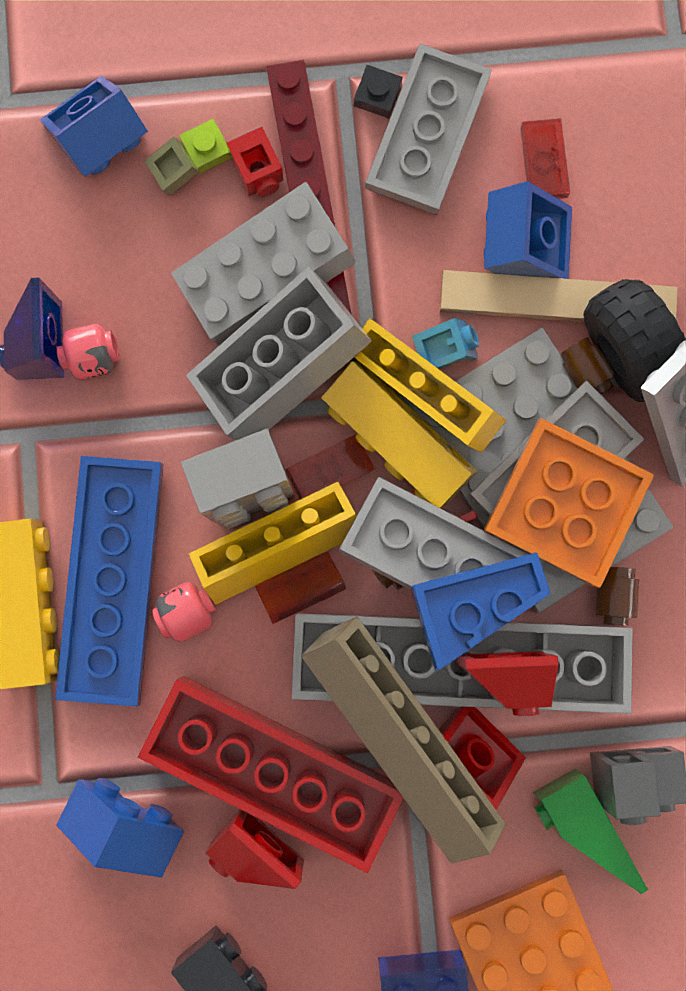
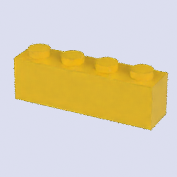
[354,318,507,453]
[321,361,478,509]
[188,482,356,605]
[0,519,60,689]

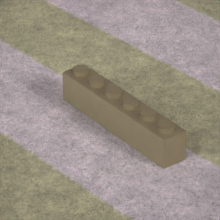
[301,616,506,863]

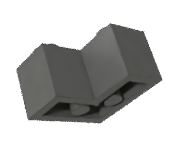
[590,746,686,825]

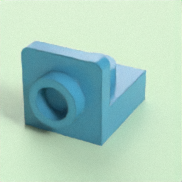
[412,318,479,370]

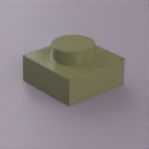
[145,137,199,196]

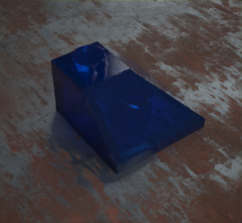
[0,278,64,380]

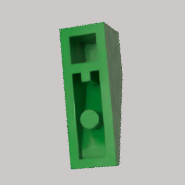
[533,769,648,894]

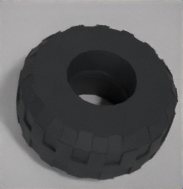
[583,279,686,402]

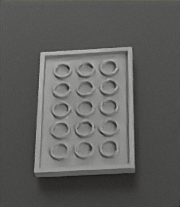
[412,328,673,613]

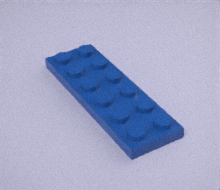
[55,456,164,707]

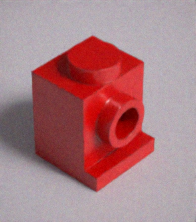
[226,127,284,197]

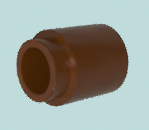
[560,337,617,395]
[595,567,639,626]

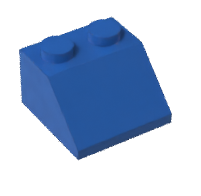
[40,76,148,177]
[484,181,572,279]

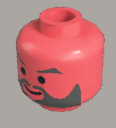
[57,323,120,380]
[152,582,217,642]

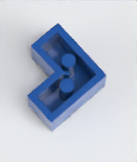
[56,778,184,878]

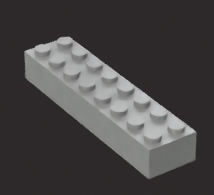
[292,613,633,714]

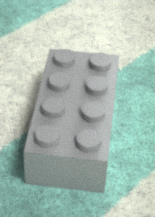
[171,182,356,346]
[186,266,372,440]
[181,429,295,530]

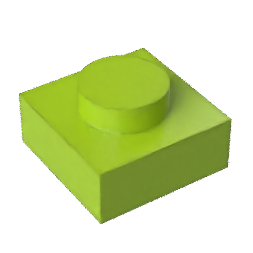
[179,118,230,175]

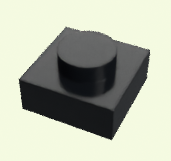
[353,65,403,118]

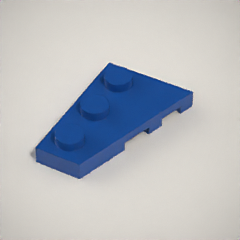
[411,552,551,672]

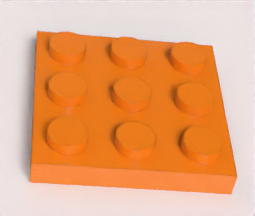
[483,418,654,588]
[449,870,614,991]

